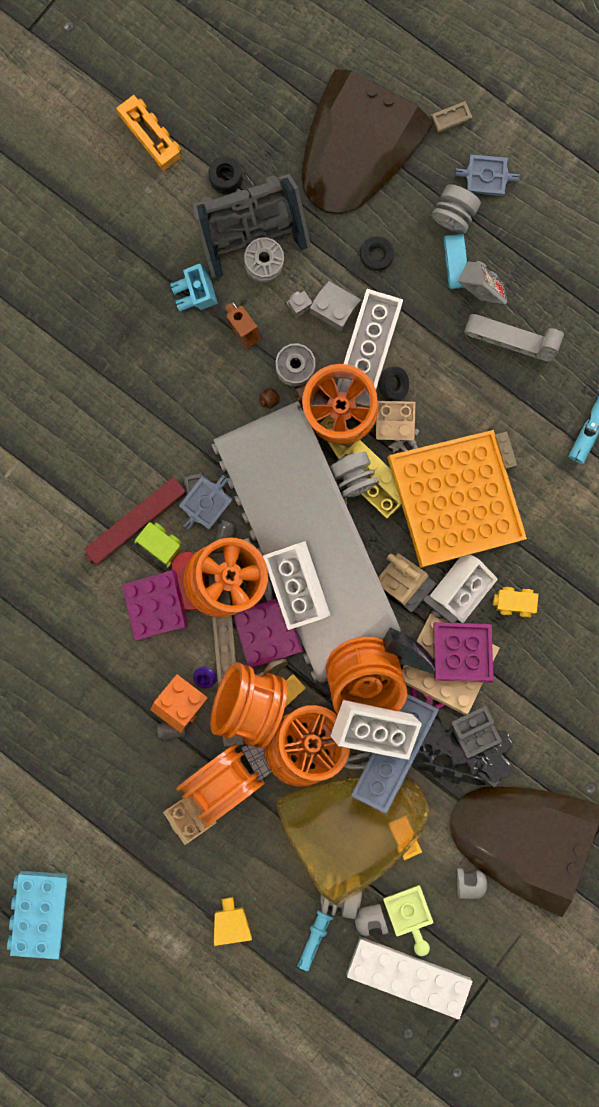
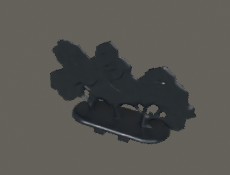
[412,716,513,785]

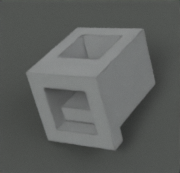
[286,291,312,319]

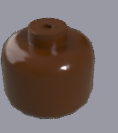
[259,388,279,409]

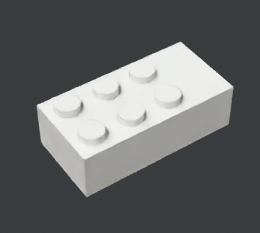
[263,541,330,630]
[331,700,422,760]

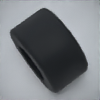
[208,156,242,194]

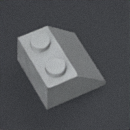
[310,281,361,332]

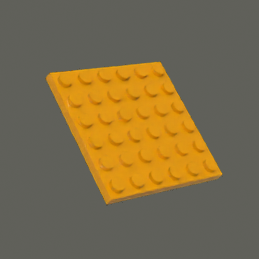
[387,430,527,568]

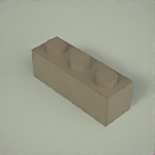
[495,431,517,470]

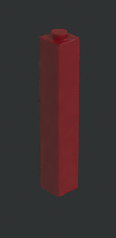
[84,477,187,566]

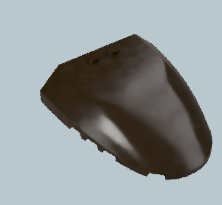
[302,69,433,214]
[450,787,599,917]

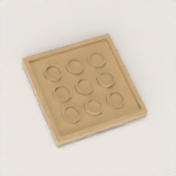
[402,613,499,715]

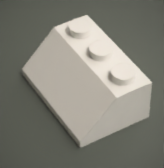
[430,554,498,623]

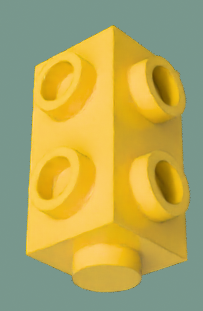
[493,587,538,617]

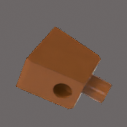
[225,303,261,349]

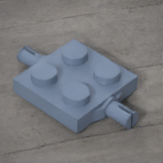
[455,154,519,196]
[179,475,233,530]

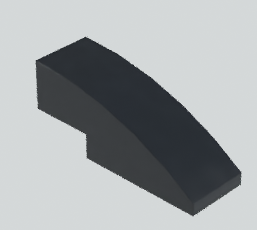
[383,628,436,674]

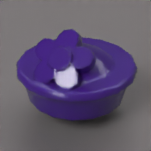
[193,666,217,688]

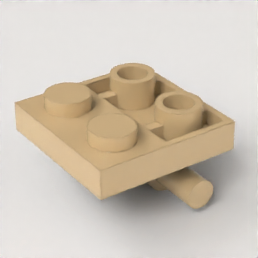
[376,401,415,440]
[378,553,428,605]
[163,798,217,845]

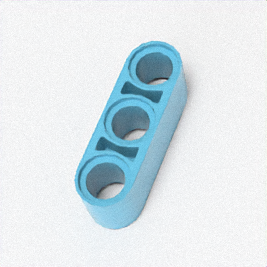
[444,234,467,289]

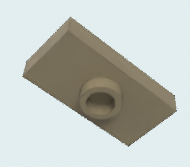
[431,101,473,133]

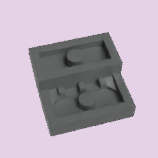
[451,706,502,759]

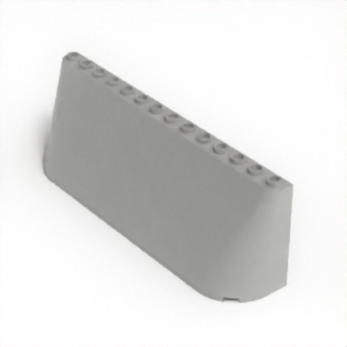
[211,401,401,685]

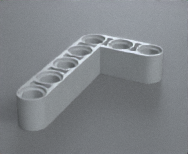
[464,314,564,362]

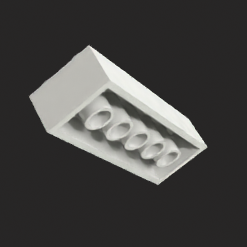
[337,289,403,408]
[346,937,473,1019]

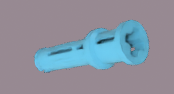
[297,910,334,971]

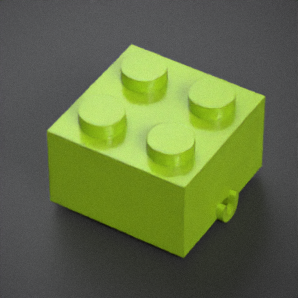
[134,522,183,568]

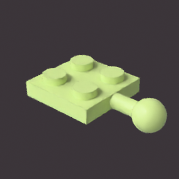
[383,885,433,956]

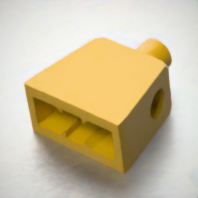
[214,897,252,946]

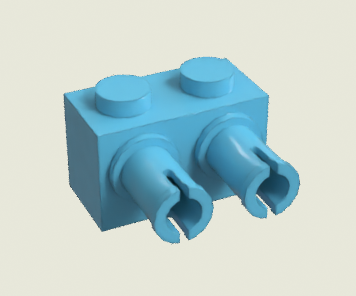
[171,263,218,312]

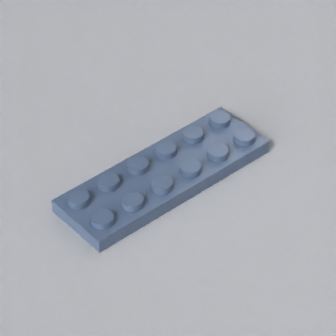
[351,694,439,814]

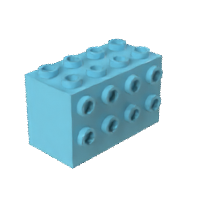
[7,871,68,959]

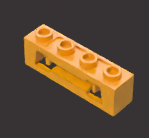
[116,95,181,171]

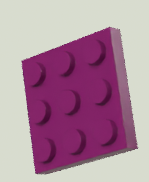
[122,570,188,641]
[233,599,303,668]
[433,622,494,683]

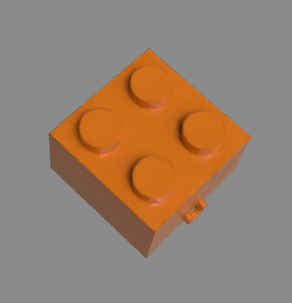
[150,674,208,733]

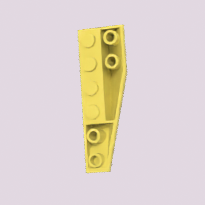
[320,415,402,519]

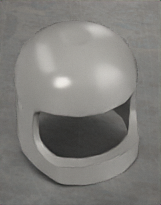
[457,868,487,899]
[355,904,388,936]

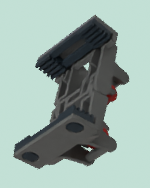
[193,174,311,278]

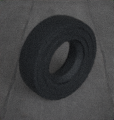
[360,236,394,271]
[379,367,409,401]

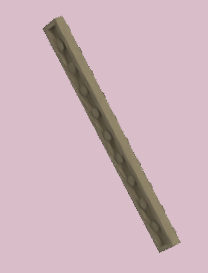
[208,553,243,746]

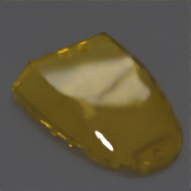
[276,776,429,906]

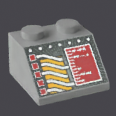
[458,261,507,304]

